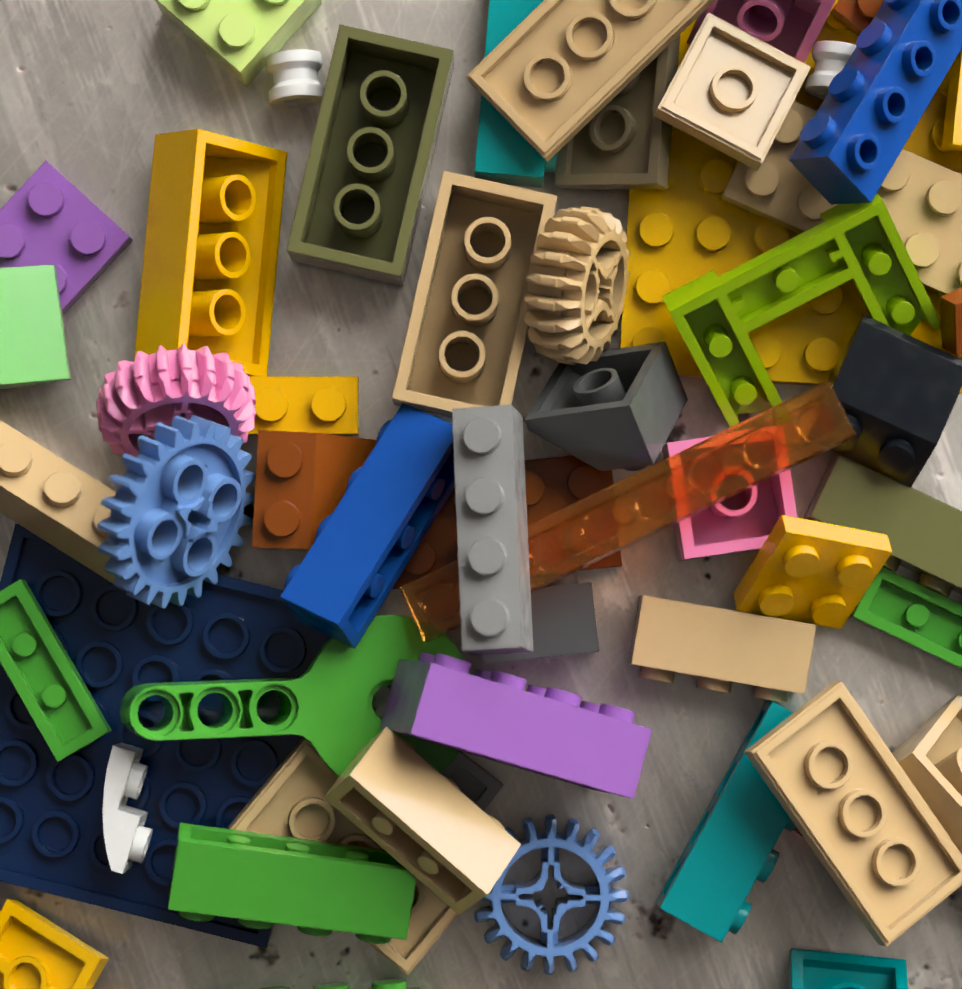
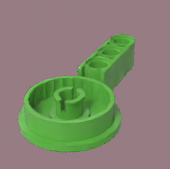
[120,615,470,777]

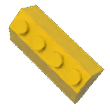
[134,129,287,376]

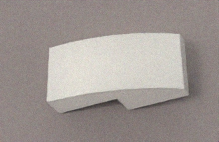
[102,742,153,874]

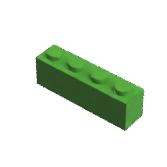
[168,823,417,944]

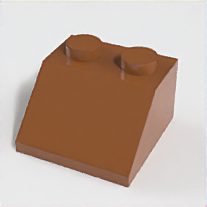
[252,430,376,552]

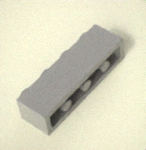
[452,405,533,656]

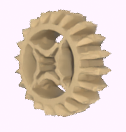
[523,206,631,365]

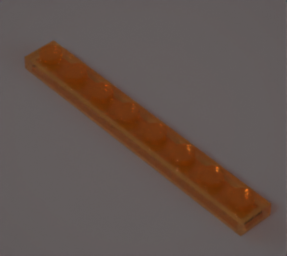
[399,380,856,643]

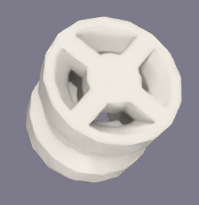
[805,40,856,100]
[265,49,325,108]

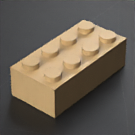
[392,171,558,418]

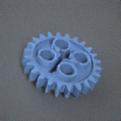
[97,415,256,608]

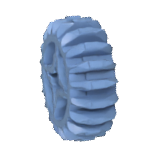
[474,814,629,975]

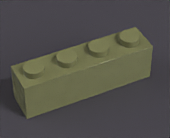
[803,454,962,598]

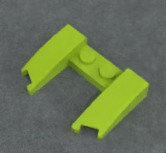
[662,193,941,431]

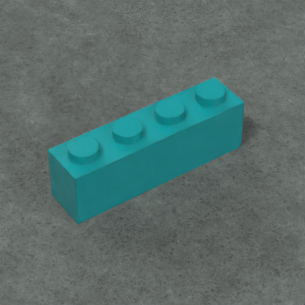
[474,0,557,188]
[655,700,796,943]

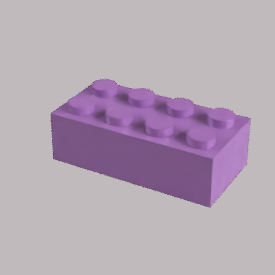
[379,652,652,799]

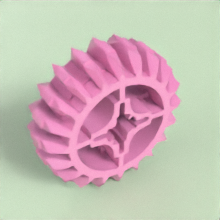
[96,343,256,457]

